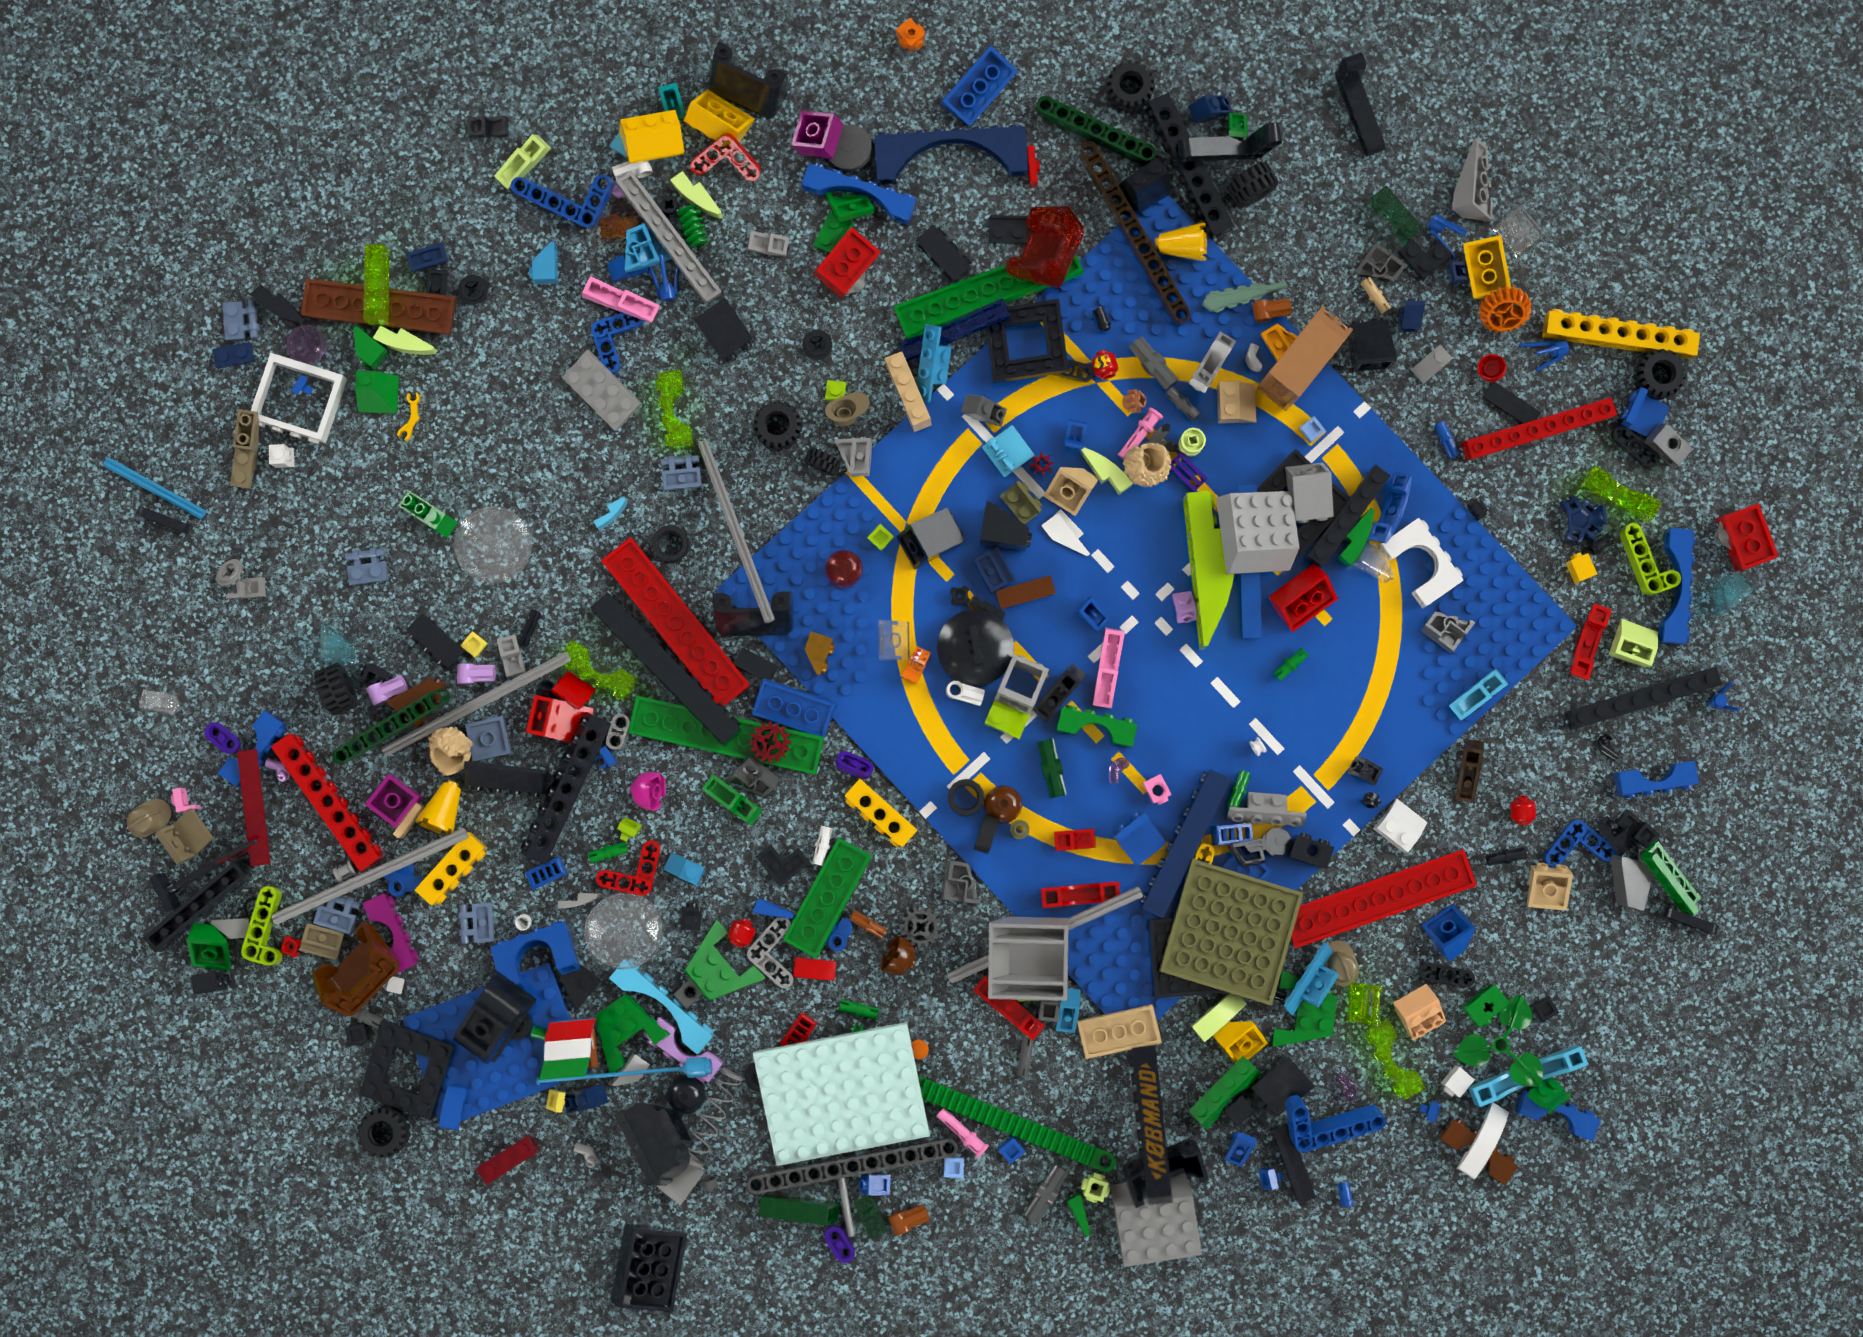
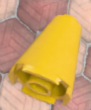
[1155,223,1207,261]
[416,780,461,835]

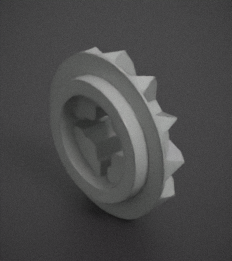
[216,559,244,588]

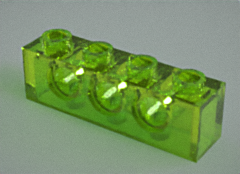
[363,244,390,325]

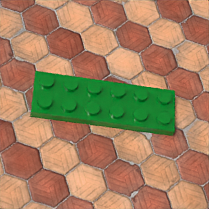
[783,837,873,959]

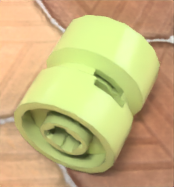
[1178,428,1206,457]

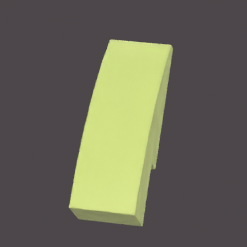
[494,134,551,189]
[670,171,723,219]
[373,325,437,355]
[1080,448,1133,495]
[1191,993,1247,1042]

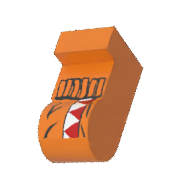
[901,646,931,685]

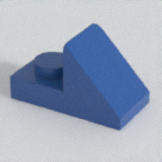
[607,255,649,283]
[1224,1132,1257,1167]

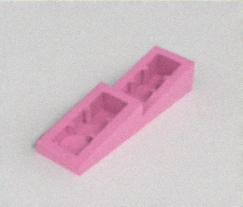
[582,276,660,323]
[1092,627,1125,708]

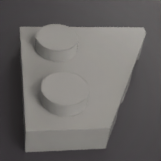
[835,438,872,477]

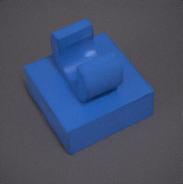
[291,374,313,395]
[595,746,618,769]
[1419,1101,1442,1122]
[1258,1168,1284,1190]

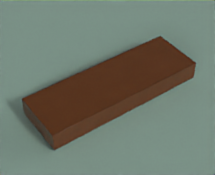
[995,575,1056,610]

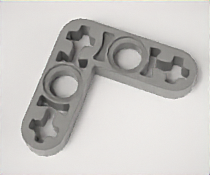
[747,917,794,989]

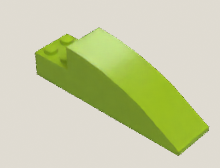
[1183,491,1234,650]

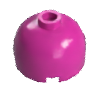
[630,772,666,811]

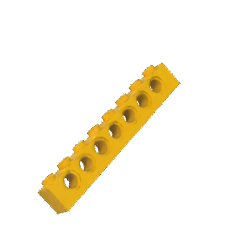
[1542,309,1700,359]

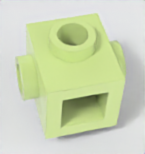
[1081,1173,1110,1203]

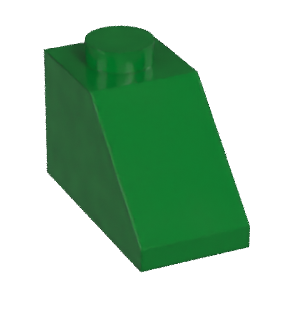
[354,326,389,370]

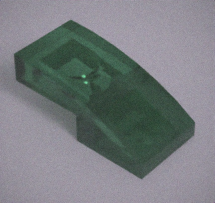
[854,1195,889,1240]

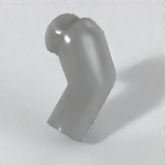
[1245,343,1262,372]
[573,1143,598,1168]

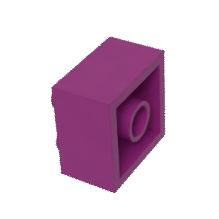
[791,111,844,159]
[365,773,424,828]

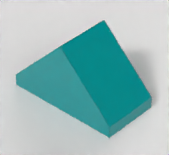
[658,83,686,120]

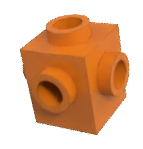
[896,18,925,53]

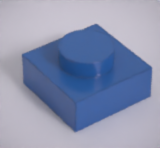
[998,1135,1026,1164]

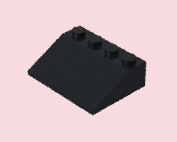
[610,1223,687,1312]

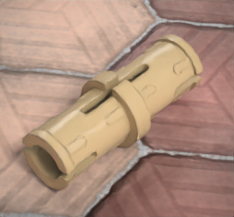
[1360,277,1392,315]

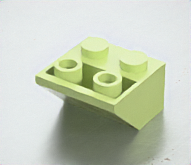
[1609,619,1658,668]

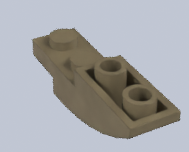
[230,409,259,489]

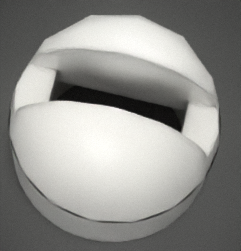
[515,914,532,931]

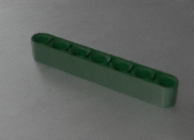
[1036,96,1156,166]
[332,688,450,765]

